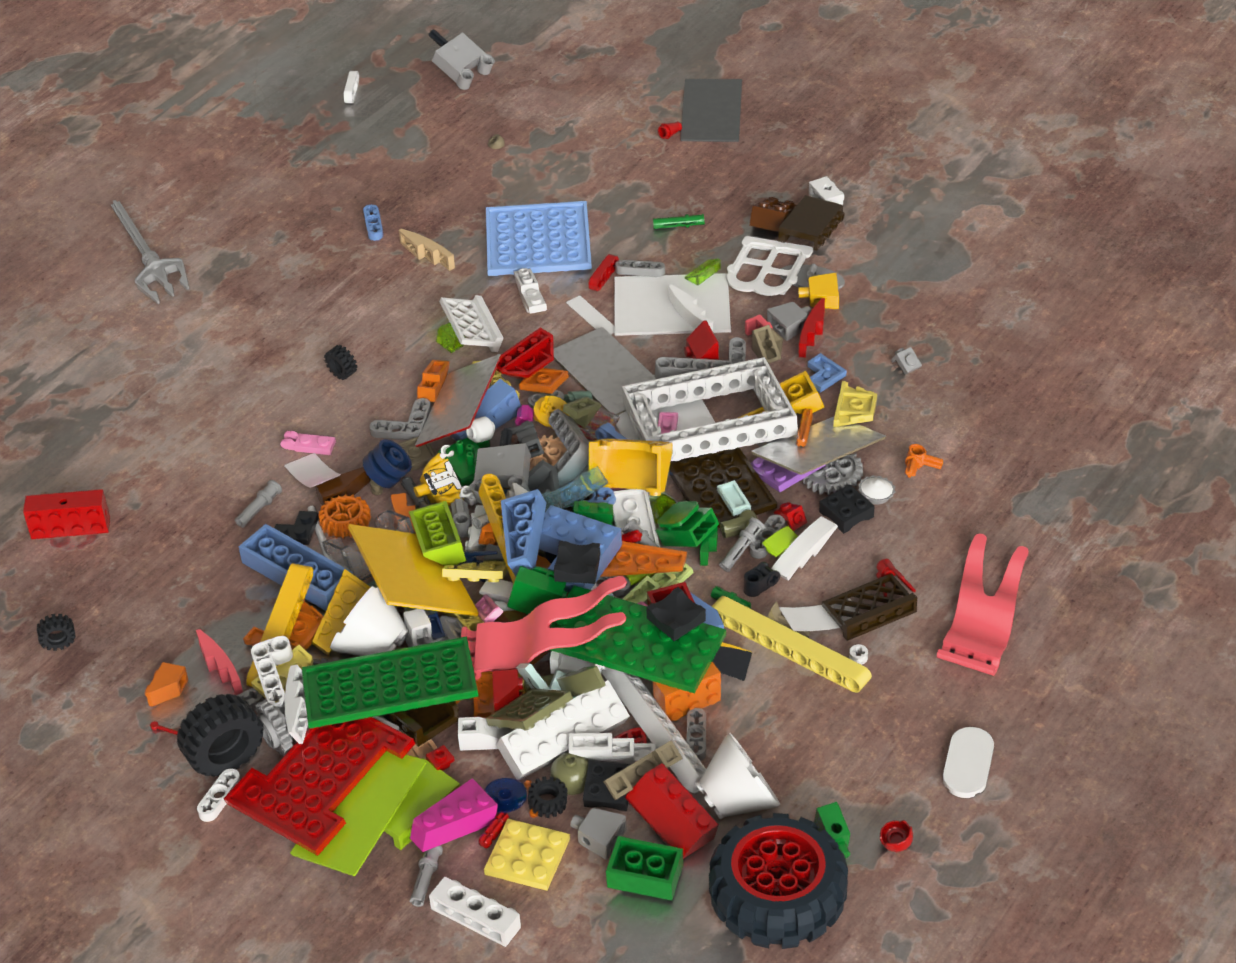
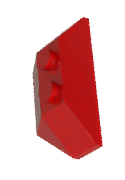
[496,327,554,378]

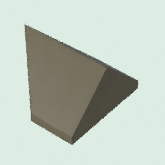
[752,325,784,363]

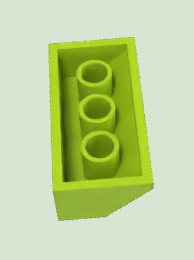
[409,501,466,566]

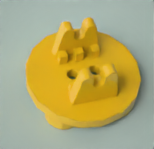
[533,395,569,429]

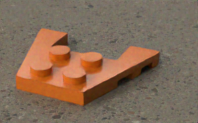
[243,599,324,650]

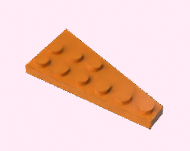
[600,541,687,577]

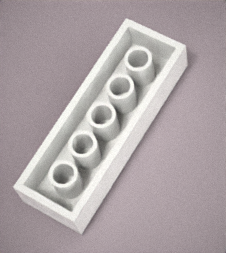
[496,680,630,781]

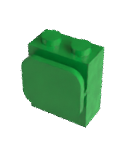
[655,501,719,547]
[507,566,568,614]

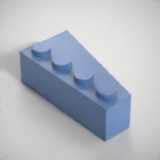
[450,379,521,441]

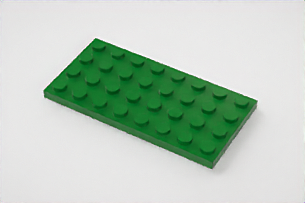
[550,585,726,694]
[302,636,479,729]

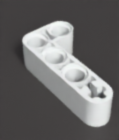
[251,636,293,716]

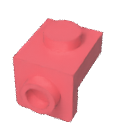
[745,315,773,336]

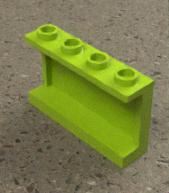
[384,758,460,850]

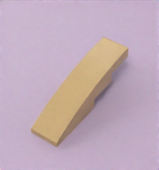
[399,228,455,271]

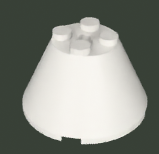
[330,584,409,656]
[696,733,780,819]

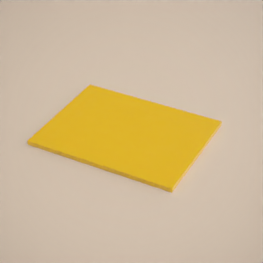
[348,524,479,616]

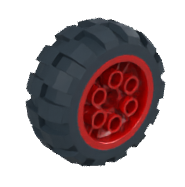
[709,813,848,949]

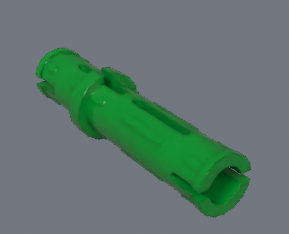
[653,214,705,229]

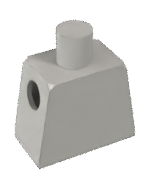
[767,302,812,341]
[571,808,627,860]

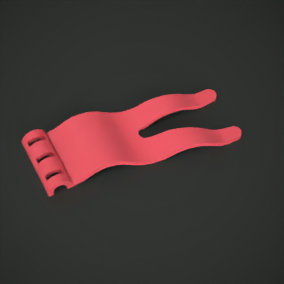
[937,534,1029,676]
[461,576,627,680]

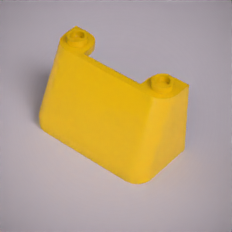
[589,439,673,496]

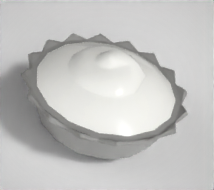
[858,475,896,504]

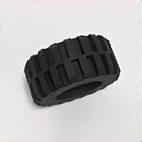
[177,694,263,777]

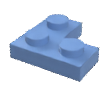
[807,353,847,393]

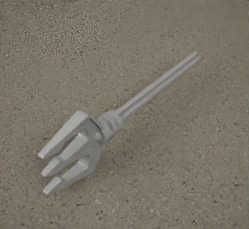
[111,200,190,304]

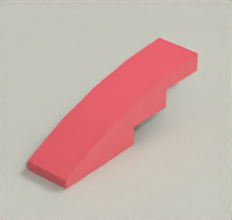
[196,629,243,695]

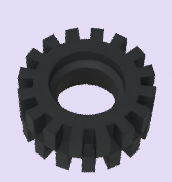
[324,345,358,380]
[37,614,76,651]
[528,776,568,818]

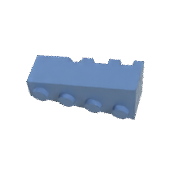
[501,489,546,576]

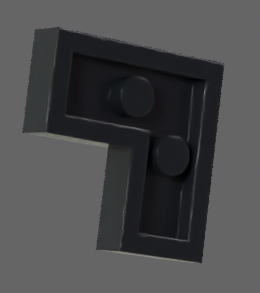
[274,511,319,545]

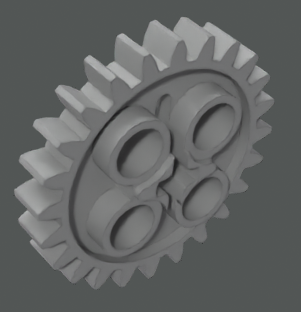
[803,453,863,496]

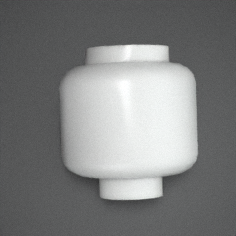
[466,416,495,443]

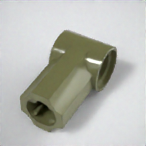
[720,510,758,538]

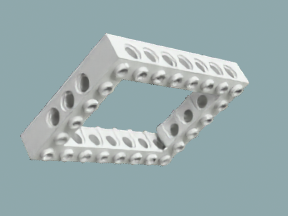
[622,357,798,461]

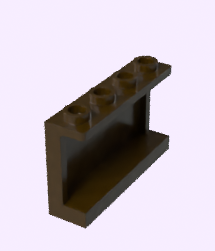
[778,195,845,251]
[382,701,459,747]

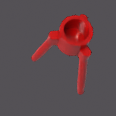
[876,559,916,597]

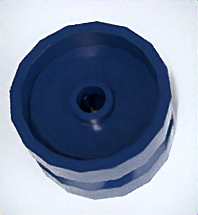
[362,439,412,488]

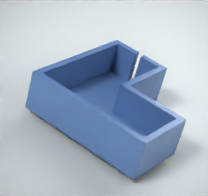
[539,505,622,592]

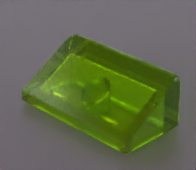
[685,259,721,285]

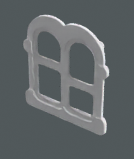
[727,236,813,296]

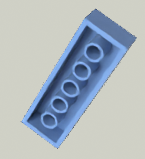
[238,524,353,611]

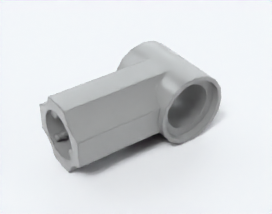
[451,498,471,538]

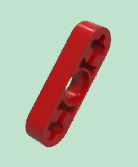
[589,254,619,291]

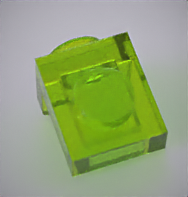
[650,494,676,524]

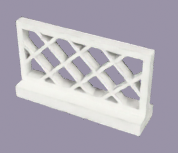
[439,295,503,352]

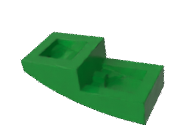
[700,526,718,566]

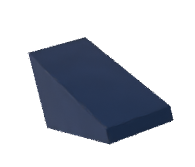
[427,613,445,640]

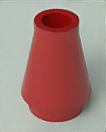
[658,121,682,139]

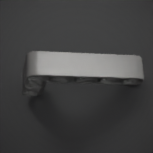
[655,337,746,384]
[548,409,589,492]

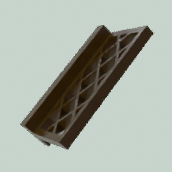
[822,573,917,641]

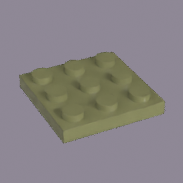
[486,688,573,731]

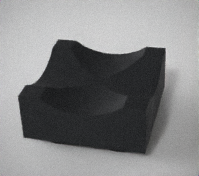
[819,485,875,534]
[554,541,601,584]
[646,587,706,641]
[583,760,631,811]

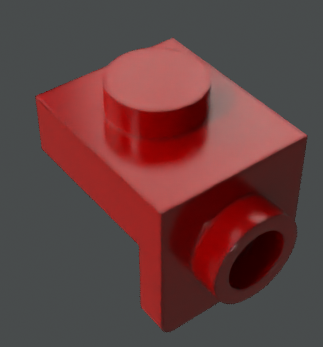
[774,502,807,531]
[426,745,455,771]

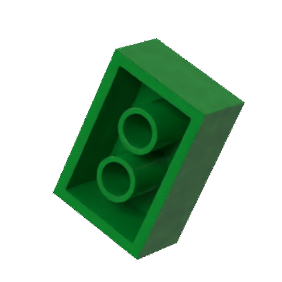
[606,836,683,900]

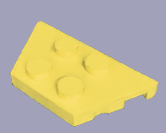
[833,381,877,427]

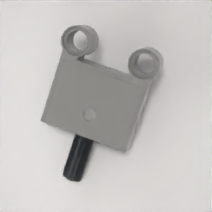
[428,29,494,90]
[471,428,531,504]

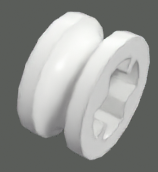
[849,644,868,665]

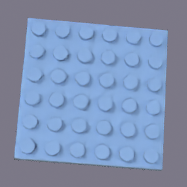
[486,201,592,276]

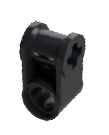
[743,562,781,597]

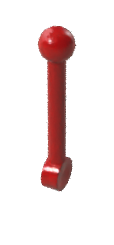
[150,721,178,735]

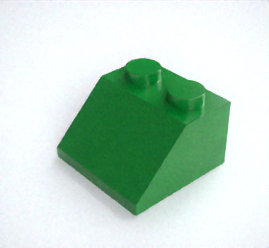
[572,500,613,525]

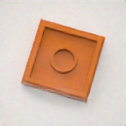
[519,368,569,394]

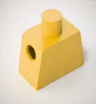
[798,273,839,309]

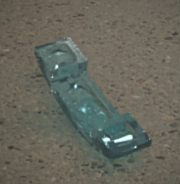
[542,466,608,512]

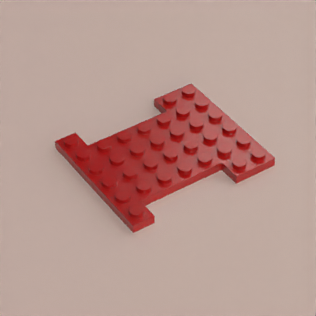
[224,717,416,856]

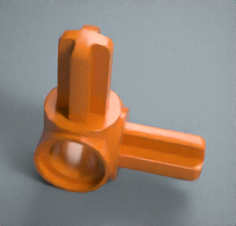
[905,444,943,478]

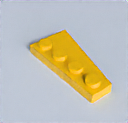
[312,569,371,656]

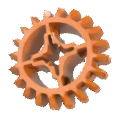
[318,494,371,540]

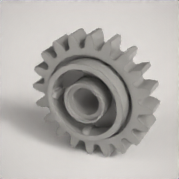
[255,700,293,757]

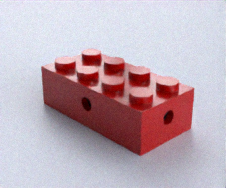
[23,489,110,539]

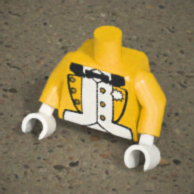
[414,445,474,506]

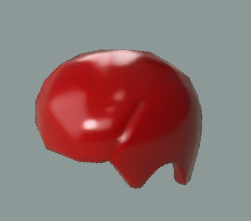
[879,820,913,852]

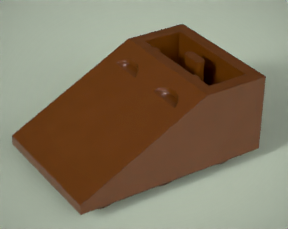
[749,197,797,232]

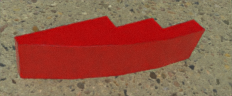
[799,298,825,358]

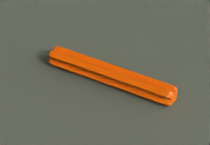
[796,408,813,447]

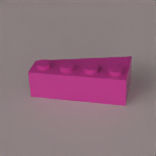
[410,778,498,852]

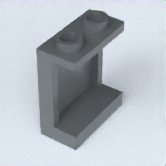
[528,460,562,512]

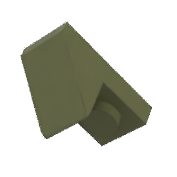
[563,397,601,427]

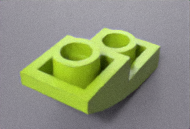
[762,526,798,557]

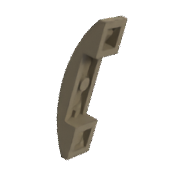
[603,740,683,800]

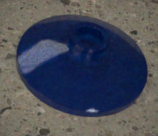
[484,778,527,813]

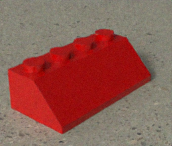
[625,763,719,859]

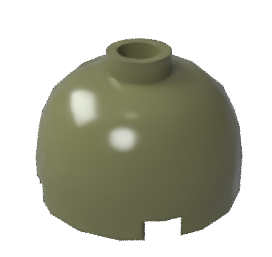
[550,752,589,795]

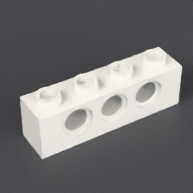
[429,877,521,947]

